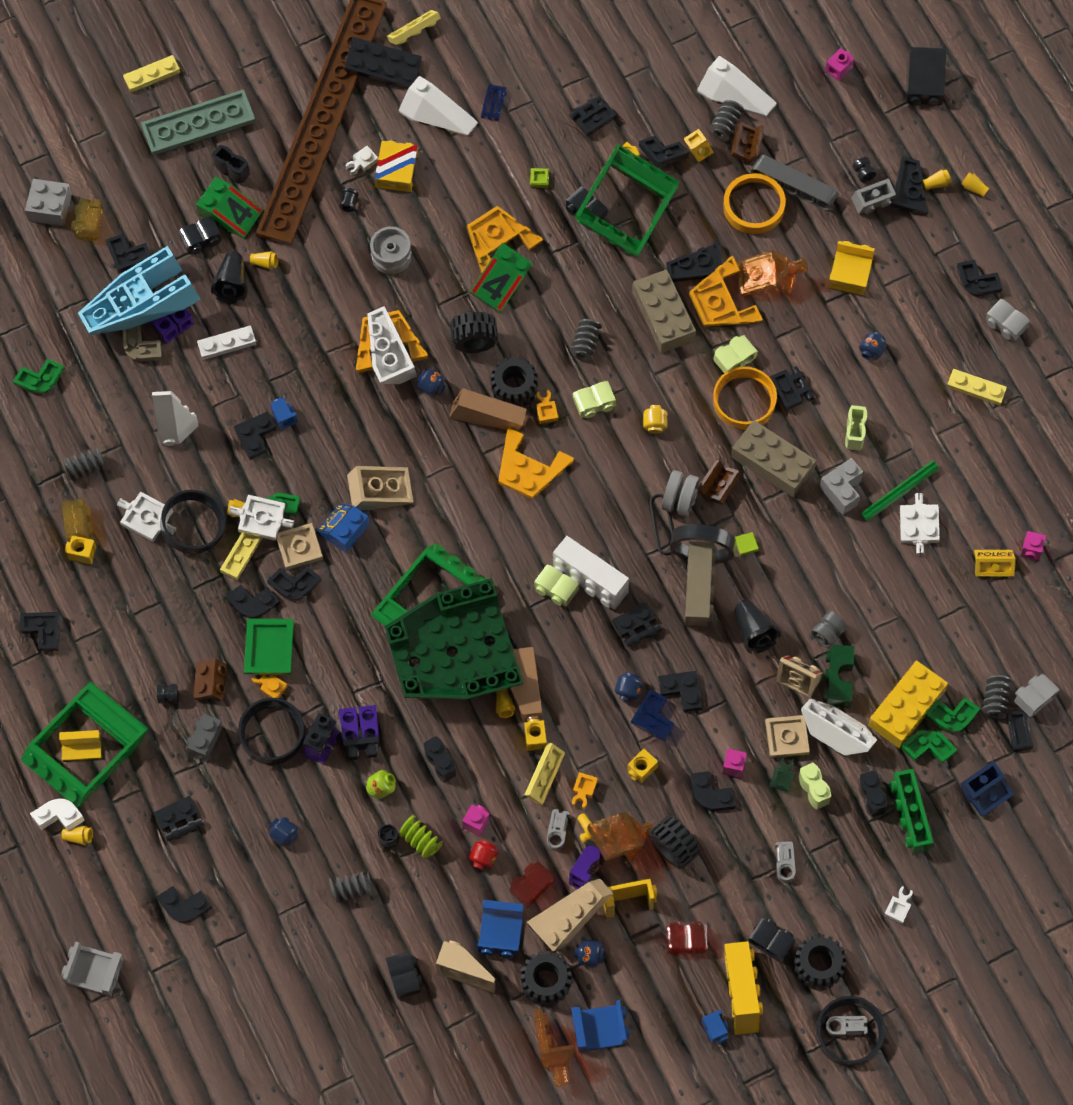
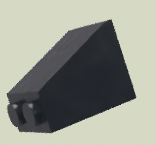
[906,47,947,106]

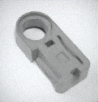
[547,809,570,851]
[775,842,796,883]
[826,1016,867,1037]

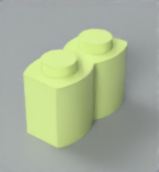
[713,335,758,373]
[573,381,616,418]
[845,405,867,450]
[534,564,579,607]
[799,763,831,810]

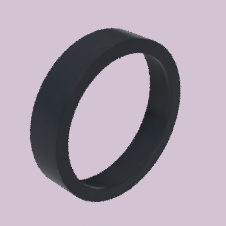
[160,490,226,554]
[670,524,736,564]
[238,698,305,765]
[816,996,886,1067]

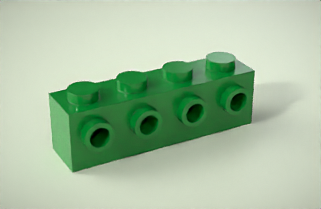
[890,769,933,854]

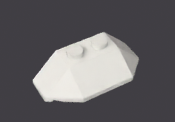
[801,699,877,755]

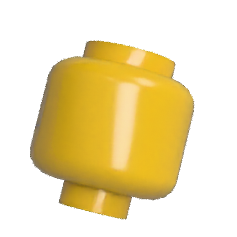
[643,405,668,434]

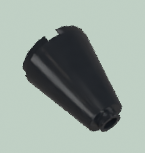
[211,251,248,304]
[735,600,781,654]

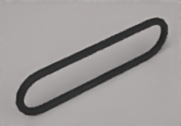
[649,494,673,555]

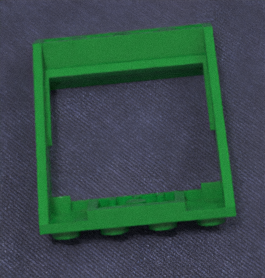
[575,143,679,257]
[371,543,496,626]
[21,682,148,808]

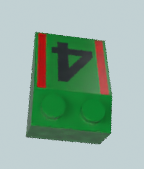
[196,177,264,239]
[469,243,533,313]

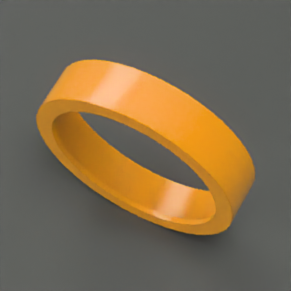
[723,173,786,234]
[713,367,777,430]

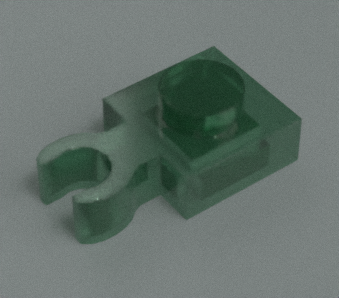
[769,757,794,792]

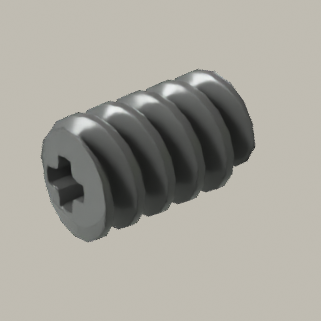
[709,100,744,141]
[570,319,602,362]
[64,447,106,481]
[982,675,1012,719]
[329,872,372,903]

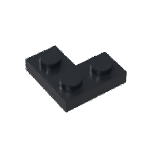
[639,136,689,168]
[106,234,151,273]
[233,411,276,460]
[20,612,60,651]
[658,671,702,712]

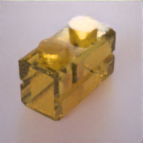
[71,198,103,241]
[62,498,93,542]

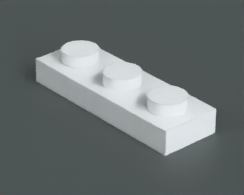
[197,326,256,360]

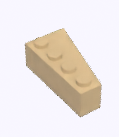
[527,879,613,951]

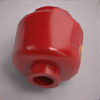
[469,839,498,870]

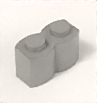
[985,299,1030,341]
[1014,674,1060,717]

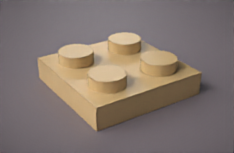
[276,523,323,570]
[765,715,809,758]

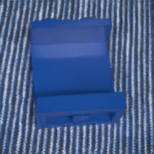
[478,900,524,958]
[572,1000,630,1052]

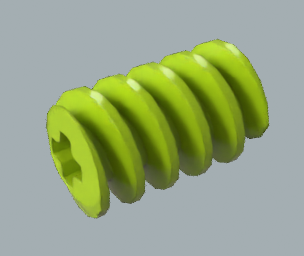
[399,815,443,859]

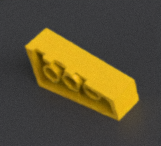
[724,942,763,1035]

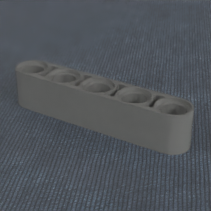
[751,155,839,210]

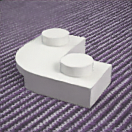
[30,799,85,831]

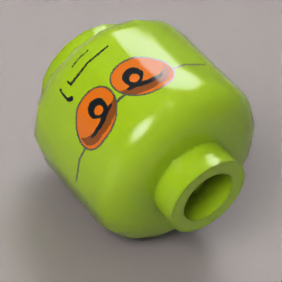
[366,770,396,799]

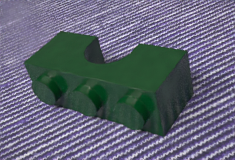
[824,644,855,708]

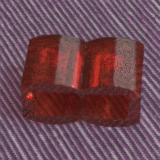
[510,861,555,908]
[666,921,708,954]

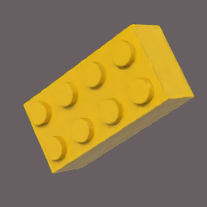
[868,660,948,749]

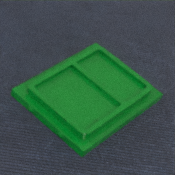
[244,619,294,675]

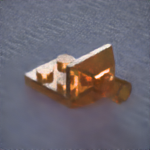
[737,250,808,297]
[587,812,654,862]
[534,1009,574,1087]

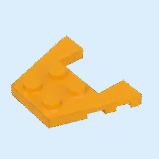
[467,206,543,273]
[689,256,763,327]
[356,310,428,373]
[498,427,574,499]

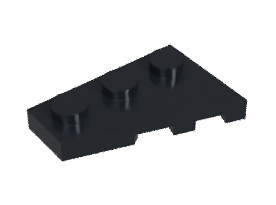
[891,156,928,216]
[666,240,722,282]

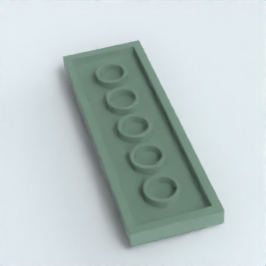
[141,89,256,156]

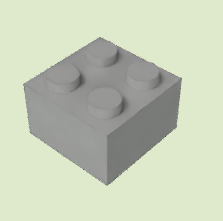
[25,179,72,226]

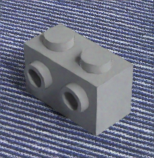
[851,178,896,214]

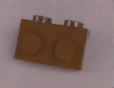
[731,122,764,163]
[698,459,741,504]
[193,658,227,701]

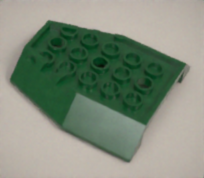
[384,578,524,700]

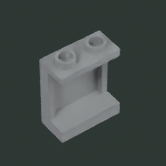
[61,942,124,997]

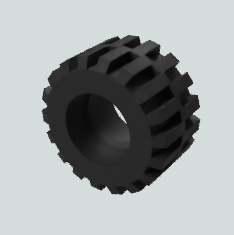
[450,312,498,353]
[491,356,538,407]
[649,816,700,870]
[794,934,846,990]
[521,951,572,1006]

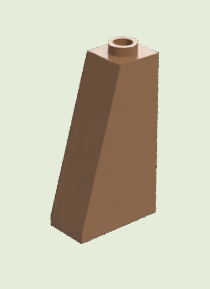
[449,388,528,432]
[508,647,542,722]

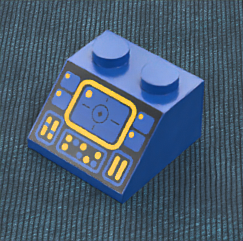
[316,503,370,553]

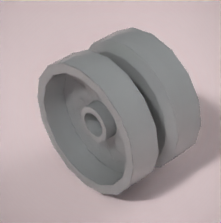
[370,226,412,274]
[662,470,700,517]

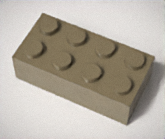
[632,269,696,353]
[731,420,816,498]
[685,541,716,627]

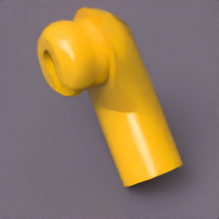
[577,813,594,844]

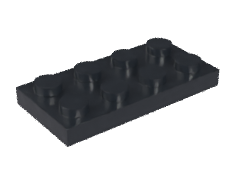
[344,37,422,89]

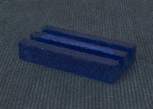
[481,84,506,121]

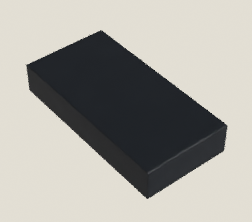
[1006,710,1033,752]

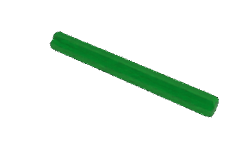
[861,461,939,521]

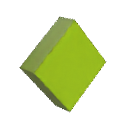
[530,168,549,188]
[735,532,759,556]

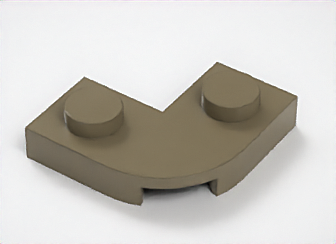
[123,325,162,361]

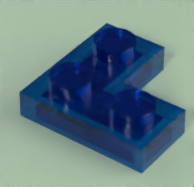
[631,689,675,742]

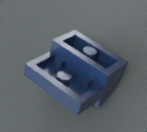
[960,761,1014,817]

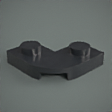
[956,260,1003,296]
[267,566,322,600]
[226,585,280,618]
[691,771,735,811]
[157,886,212,922]

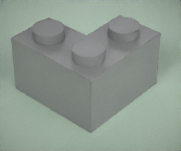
[820,458,863,515]

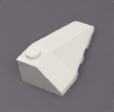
[697,56,777,117]
[398,76,478,136]
[367,306,417,384]
[152,391,198,446]

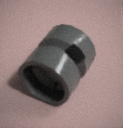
[811,611,847,648]

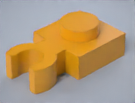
[536,390,558,424]
[251,674,288,698]
[572,772,598,810]

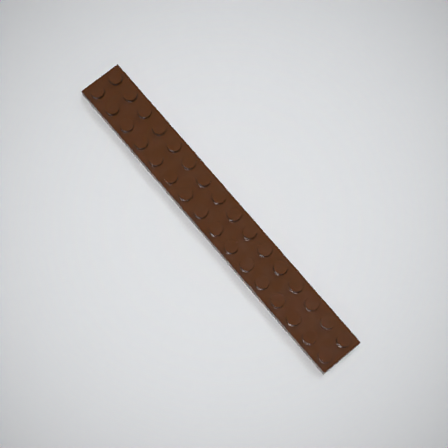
[256,0,387,246]

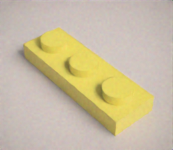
[387,10,441,45]
[123,55,180,93]
[947,369,1007,406]
[220,533,262,580]
[525,743,565,805]

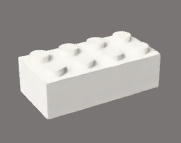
[553,536,629,610]

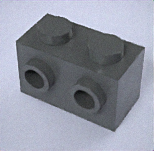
[186,714,223,762]

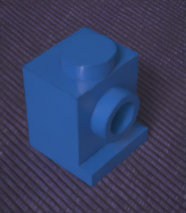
[270,398,298,430]
[702,1009,729,1044]

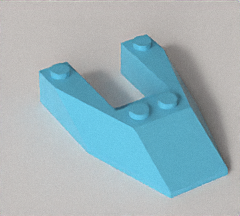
[78,246,200,335]

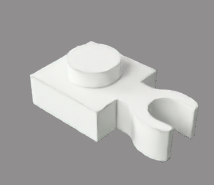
[346,146,378,176]
[884,886,913,924]

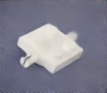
[117,492,176,542]
[900,493,939,556]
[229,495,294,540]

